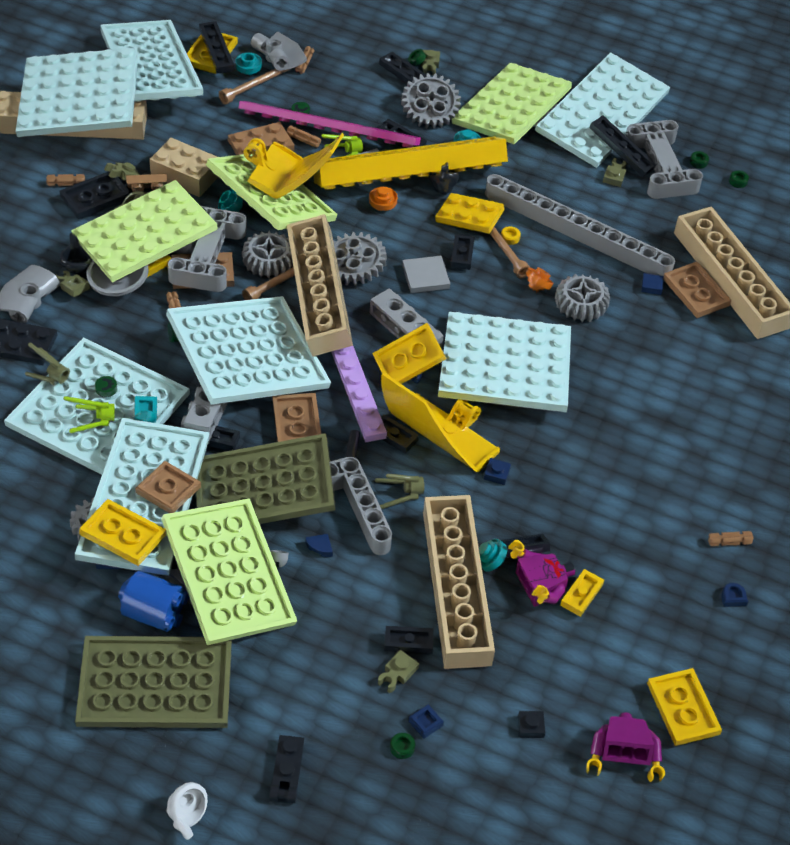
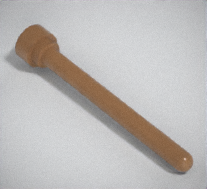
[219,69,290,105]
[490,227,531,279]
[242,267,295,300]

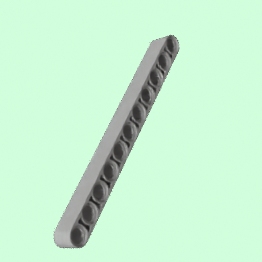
[485,174,675,276]

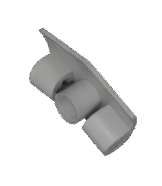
[251,32,307,71]
[0,265,60,323]

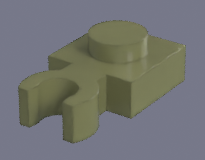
[421,50,440,75]
[603,158,626,187]
[104,162,140,180]
[55,270,90,297]
[378,650,419,693]

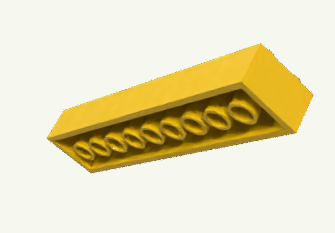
[314,136,508,189]

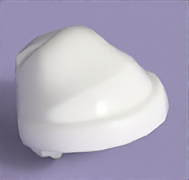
[166,782,208,840]

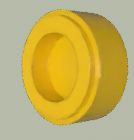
[501,226,521,245]

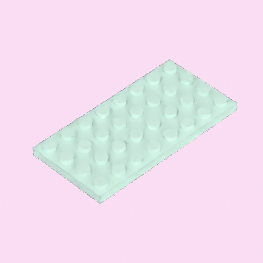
[101,20,203,102]
[535,53,670,168]
[75,418,210,576]

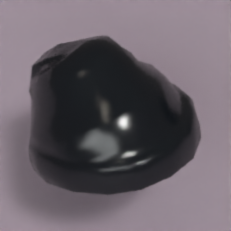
[429,162,459,194]
[60,233,93,274]

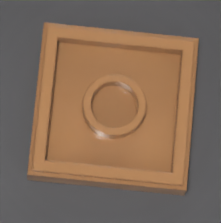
[135,461,201,513]

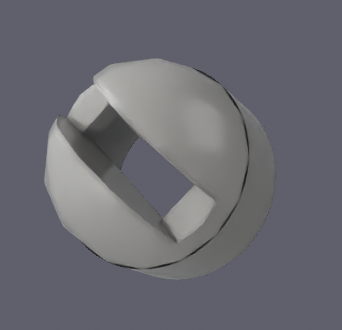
[270,550,289,567]

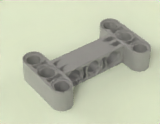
[625,120,703,199]
[168,206,246,292]

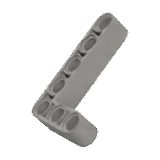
[330,457,392,555]

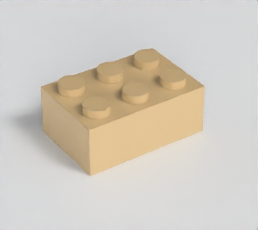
[150,138,218,197]

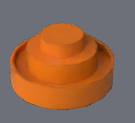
[369,186,398,211]
[526,267,554,292]

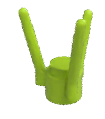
[321,134,363,156]
[63,396,115,433]

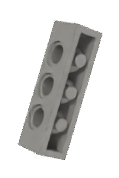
[370,288,443,349]
[181,386,228,444]

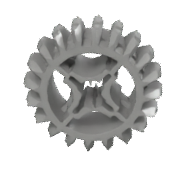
[242,230,293,278]
[555,274,610,322]

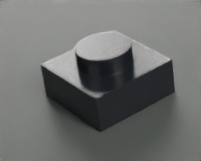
[518,711,545,738]

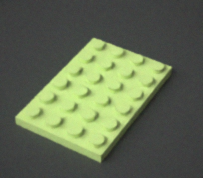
[452,63,572,144]
[206,154,338,230]
[71,180,218,283]
[161,498,297,645]

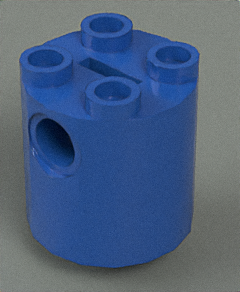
[118,571,189,632]

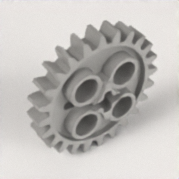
[401,73,461,129]
[333,232,387,285]

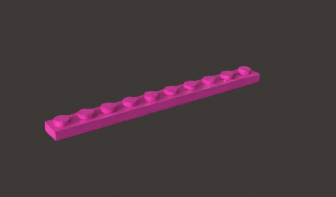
[239,101,421,148]

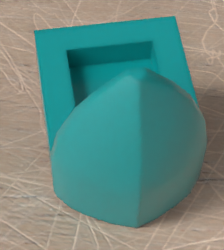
[134,396,157,423]

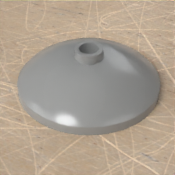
[87,260,149,296]

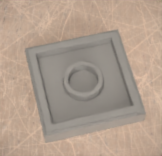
[402,256,450,293]

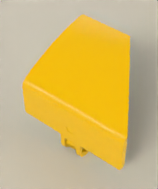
[244,133,344,199]
[381,372,500,472]

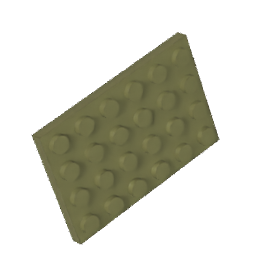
[196,433,335,524]
[75,636,232,728]

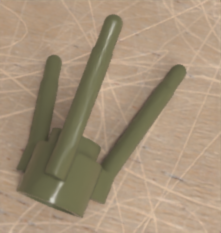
[25,343,70,385]
[375,474,424,509]

